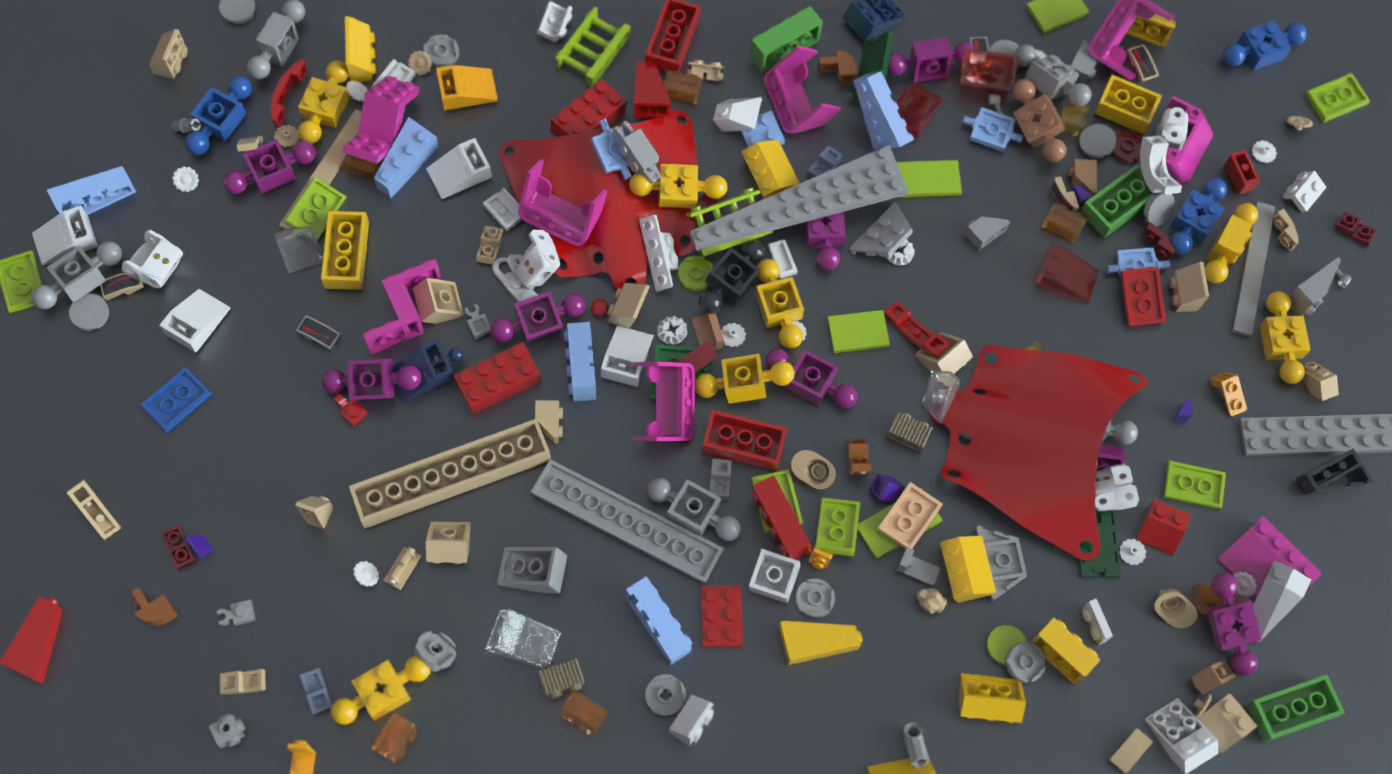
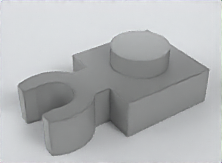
[465,304,490,339]
[217,600,256,626]

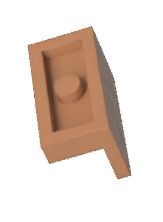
[692,313,724,350]

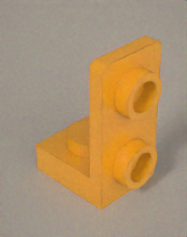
[1210,372,1247,416]
[809,547,833,569]
[287,741,316,774]

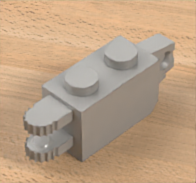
[612,121,661,184]

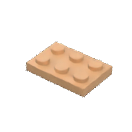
[877,482,943,549]

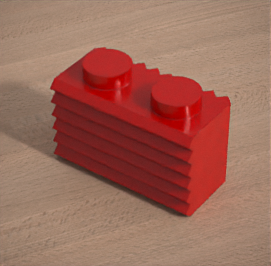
[1224,150,1260,194]

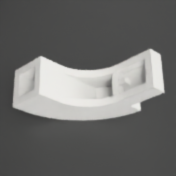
[1140,136,1182,195]

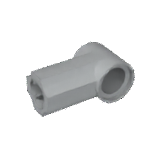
[903,722,929,768]

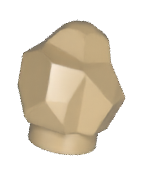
[917,589,947,614]

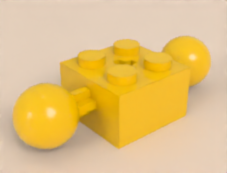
[298,60,349,144]
[629,164,727,208]
[1204,203,1258,284]
[755,259,804,349]
[1259,291,1310,384]
[695,354,795,404]
[331,656,431,725]

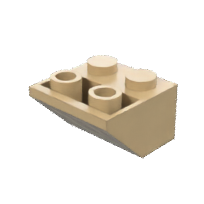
[149,29,187,79]

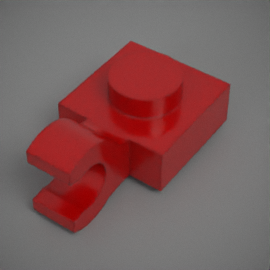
[333,393,368,427]

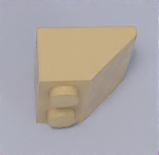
[1169,262,1209,312]
[413,278,464,324]
[607,283,650,328]
[915,332,973,380]
[426,522,470,564]
[1198,693,1257,754]

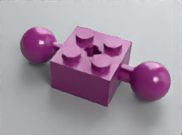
[887,38,976,82]
[223,139,316,194]
[804,212,846,270]
[490,291,586,343]
[765,349,858,408]
[322,359,421,400]
[1206,572,1262,676]

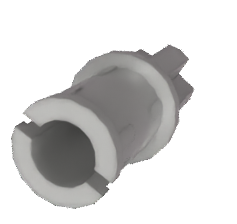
[170,118,201,133]

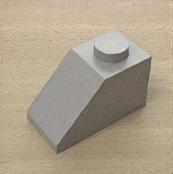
[1071,40,1096,85]
[965,216,1010,250]

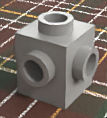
[209,714,245,748]

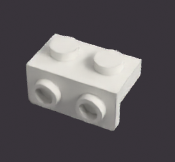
[537,1,572,42]
[1283,171,1326,212]

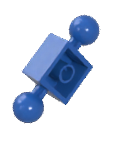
[1222,20,1307,70]
[185,76,252,155]
[1169,178,1227,255]

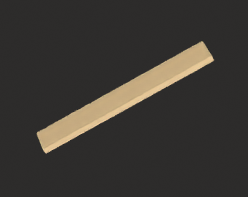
[279,109,362,235]

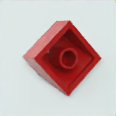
[1136,499,1191,556]

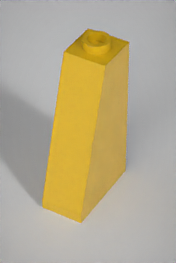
[779,621,862,665]

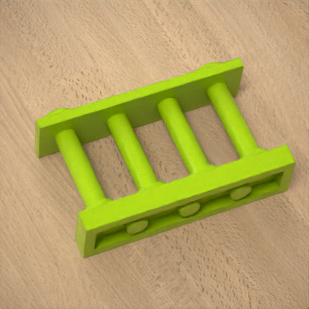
[555,7,631,87]
[686,187,773,256]

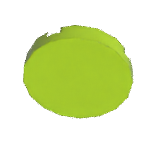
[678,256,714,292]
[986,625,1027,666]

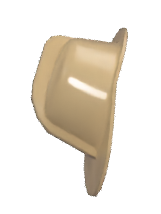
[791,450,836,489]
[1154,589,1198,629]

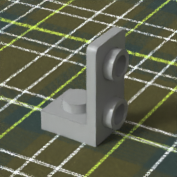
[896,547,940,586]

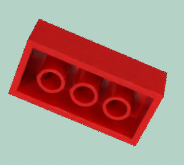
[645,0,701,76]
[550,79,628,137]
[453,342,541,415]
[702,410,787,471]
[751,475,811,560]

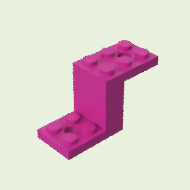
[342,76,420,164]
[363,259,441,355]

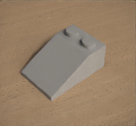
[1289,257,1341,316]
[497,547,567,593]

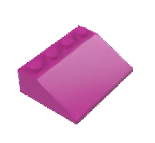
[1217,516,1322,598]

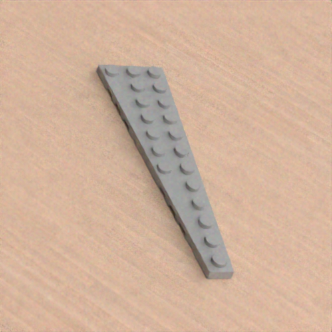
[690,145,908,251]

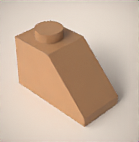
[1068,159,1097,196]
[1191,659,1236,695]

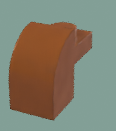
[818,50,857,84]
[846,439,871,474]
[132,587,178,626]

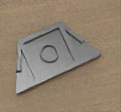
[849,202,913,257]
[975,526,1027,601]

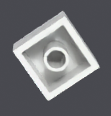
[749,549,800,604]

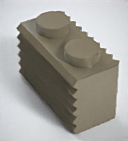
[886,412,933,453]
[538,658,585,699]

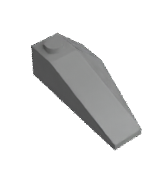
[1253,560,1311,643]

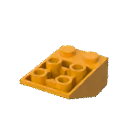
[436,65,498,110]

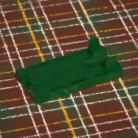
[848,31,894,105]
[1078,509,1121,578]

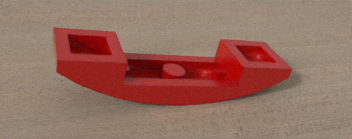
[271,59,308,129]
[884,301,950,357]

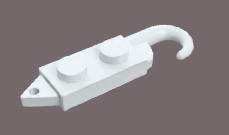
[492,257,542,316]

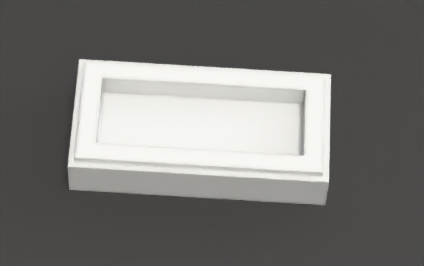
[767,239,797,279]

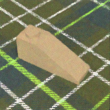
[67,479,121,540]
[295,496,333,529]

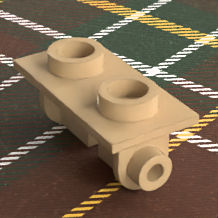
[687,60,724,82]
[383,546,421,590]

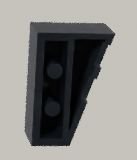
[1296,448,1373,495]

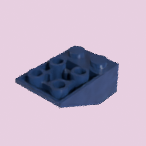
[842,0,906,42]

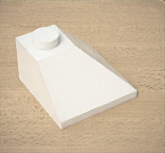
[713,97,762,132]

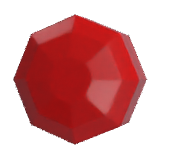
[590,298,609,318]

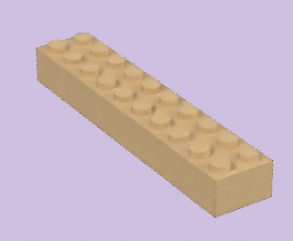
[349,419,551,529]

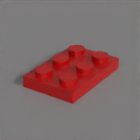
[1120,267,1166,327]
[701,586,743,647]

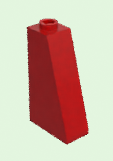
[634,61,671,117]
[0,597,63,684]

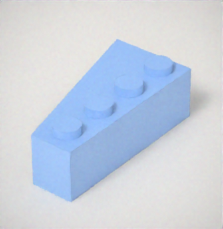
[854,71,914,150]
[374,117,439,198]
[47,166,136,215]
[564,322,596,401]
[626,576,692,665]

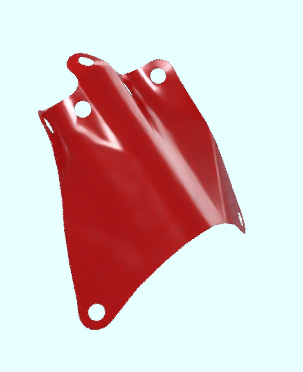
[499,110,697,290]
[929,344,1147,560]

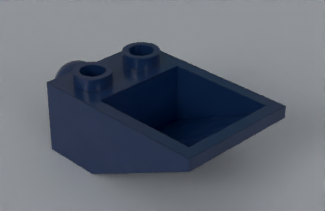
[393,339,464,403]

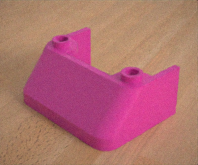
[1088,0,1175,80]
[764,46,842,134]
[1136,96,1213,186]
[518,159,608,246]
[633,362,695,441]

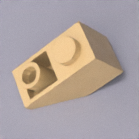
[1303,362,1339,401]
[535,400,563,444]

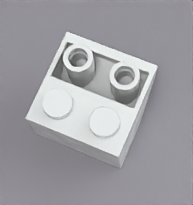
[669,695,714,746]

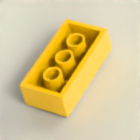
[321,211,369,290]

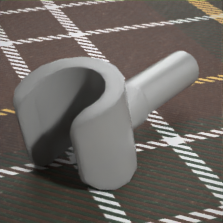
[988,94,1002,114]
[1336,268,1351,289]

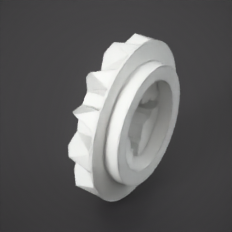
[886,239,914,265]
[657,315,687,345]

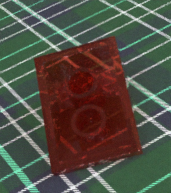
[960,48,1018,95]
[895,82,944,138]
[1035,243,1099,303]

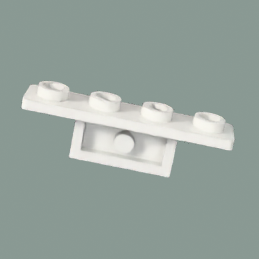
[639,215,679,291]

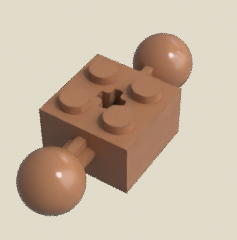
[1012,79,1066,162]

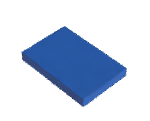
[140,367,212,433]

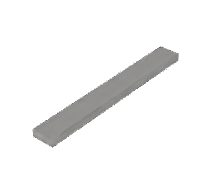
[1232,202,1275,337]

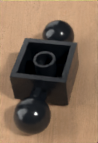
[698,240,765,314]

